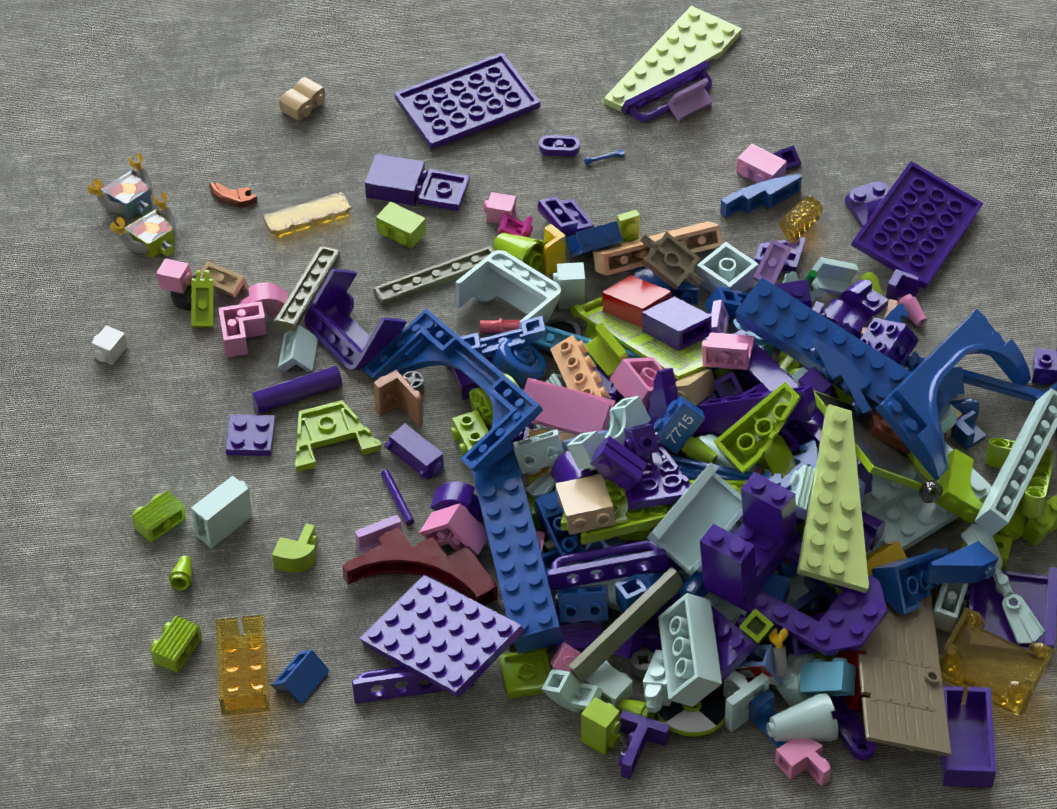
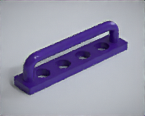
[621,60,712,122]
[547,540,669,591]
[352,666,474,703]

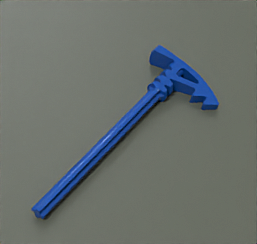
[884,303,1044,402]
[669,440,818,525]

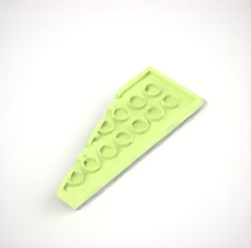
[604,6,742,112]

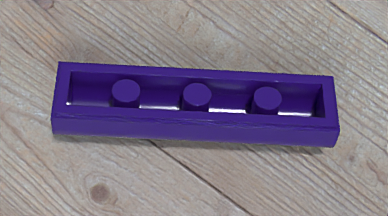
[252,365,343,414]

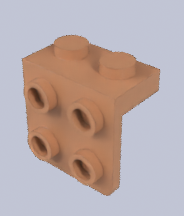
[374,370,424,427]

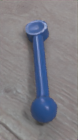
[584,149,625,165]

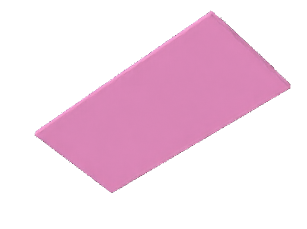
[524,378,616,436]

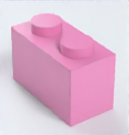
[737,144,787,183]

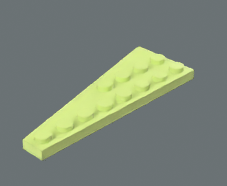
[797,404,869,593]

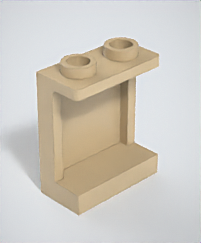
[555,474,615,535]

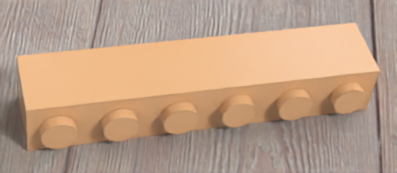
[593,221,722,276]

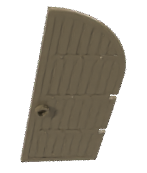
[857,591,951,757]

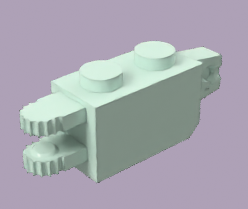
[643,650,671,713]

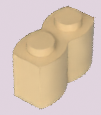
[279,77,325,121]

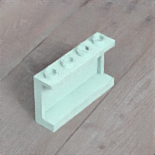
[647,463,743,575]

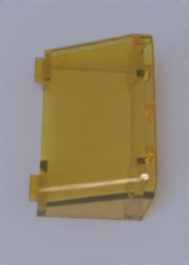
[939,607,1055,715]

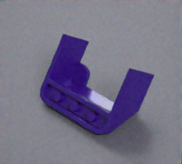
[304,269,407,370]

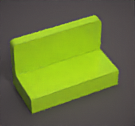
[585,322,629,377]

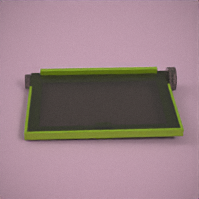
[814,390,943,503]

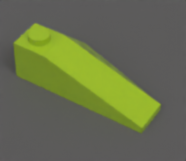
[714,382,801,474]

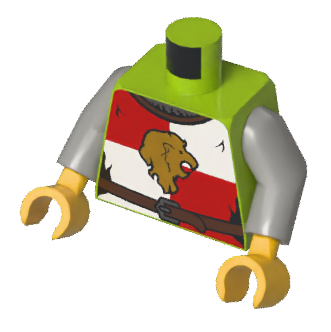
[110,192,176,258]

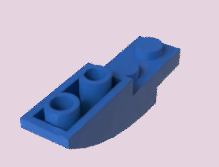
[810,338,873,419]

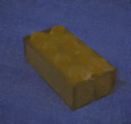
[215,614,271,715]

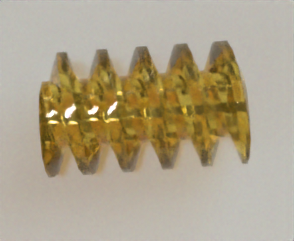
[779,196,823,241]

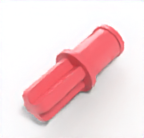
[480,318,521,334]

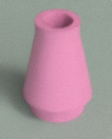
[897,294,927,327]

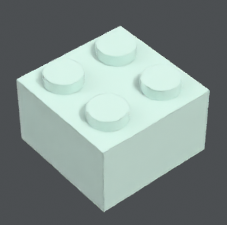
[696,242,758,293]

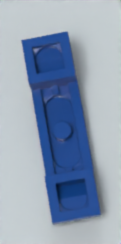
[461,316,546,357]

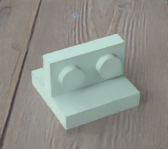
[724,670,769,732]

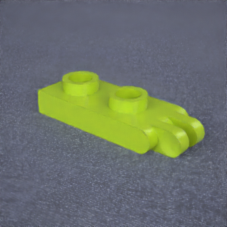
[191,270,214,328]

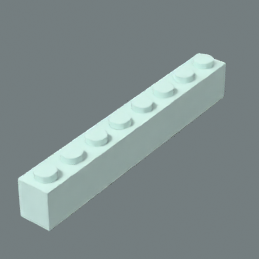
[974,388,1057,536]

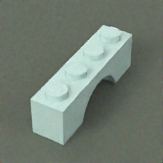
[566,396,651,470]

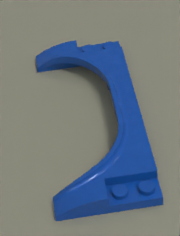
[362,308,543,472]
[875,309,1031,481]

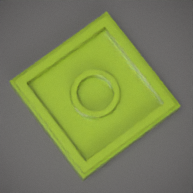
[498,647,551,699]

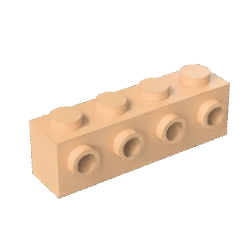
[550,335,610,399]

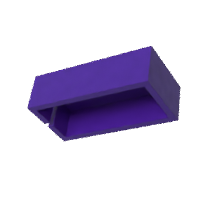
[941,686,996,788]

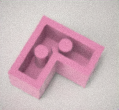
[218,301,267,358]
[419,504,488,556]

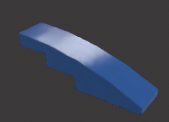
[720,174,802,219]

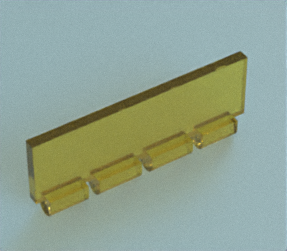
[263,192,351,238]

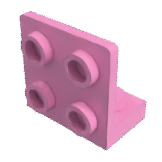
[702,333,754,370]

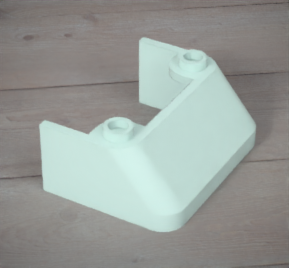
[455,250,561,329]

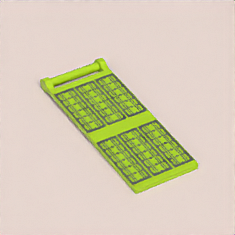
[571,297,708,380]

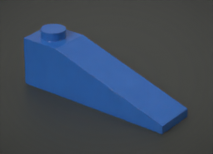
[872,548,948,615]

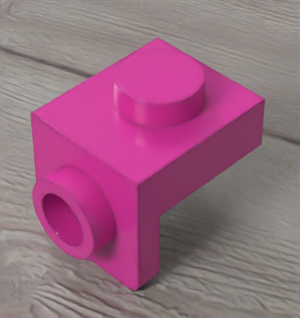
[498,214,533,237]

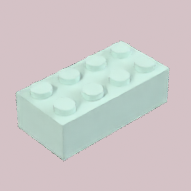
[658,593,722,707]

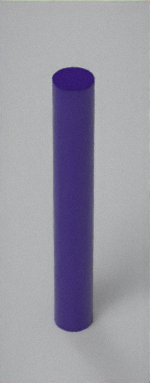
[381,469,415,526]

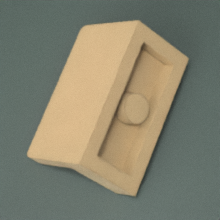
[200,261,249,298]

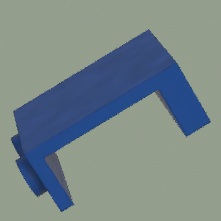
[565,221,623,258]

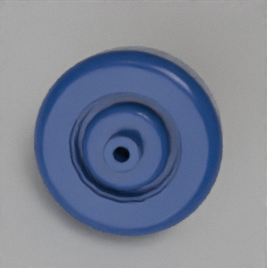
[492,338,547,388]

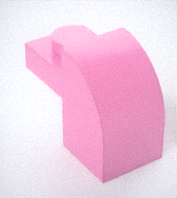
[239,283,289,319]
[775,739,831,786]

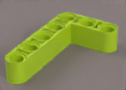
[985,438,1055,518]

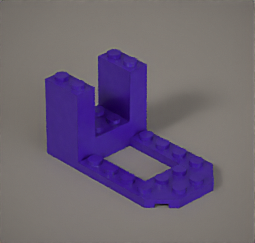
[700,472,887,656]

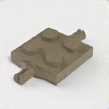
[640,232,703,290]

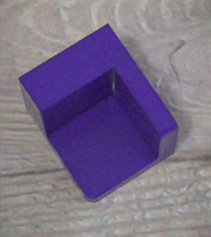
[886,269,920,301]

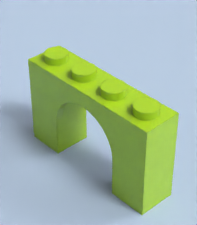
[934,449,1025,542]

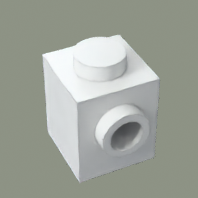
[91,325,127,365]

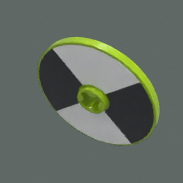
[656,687,727,736]

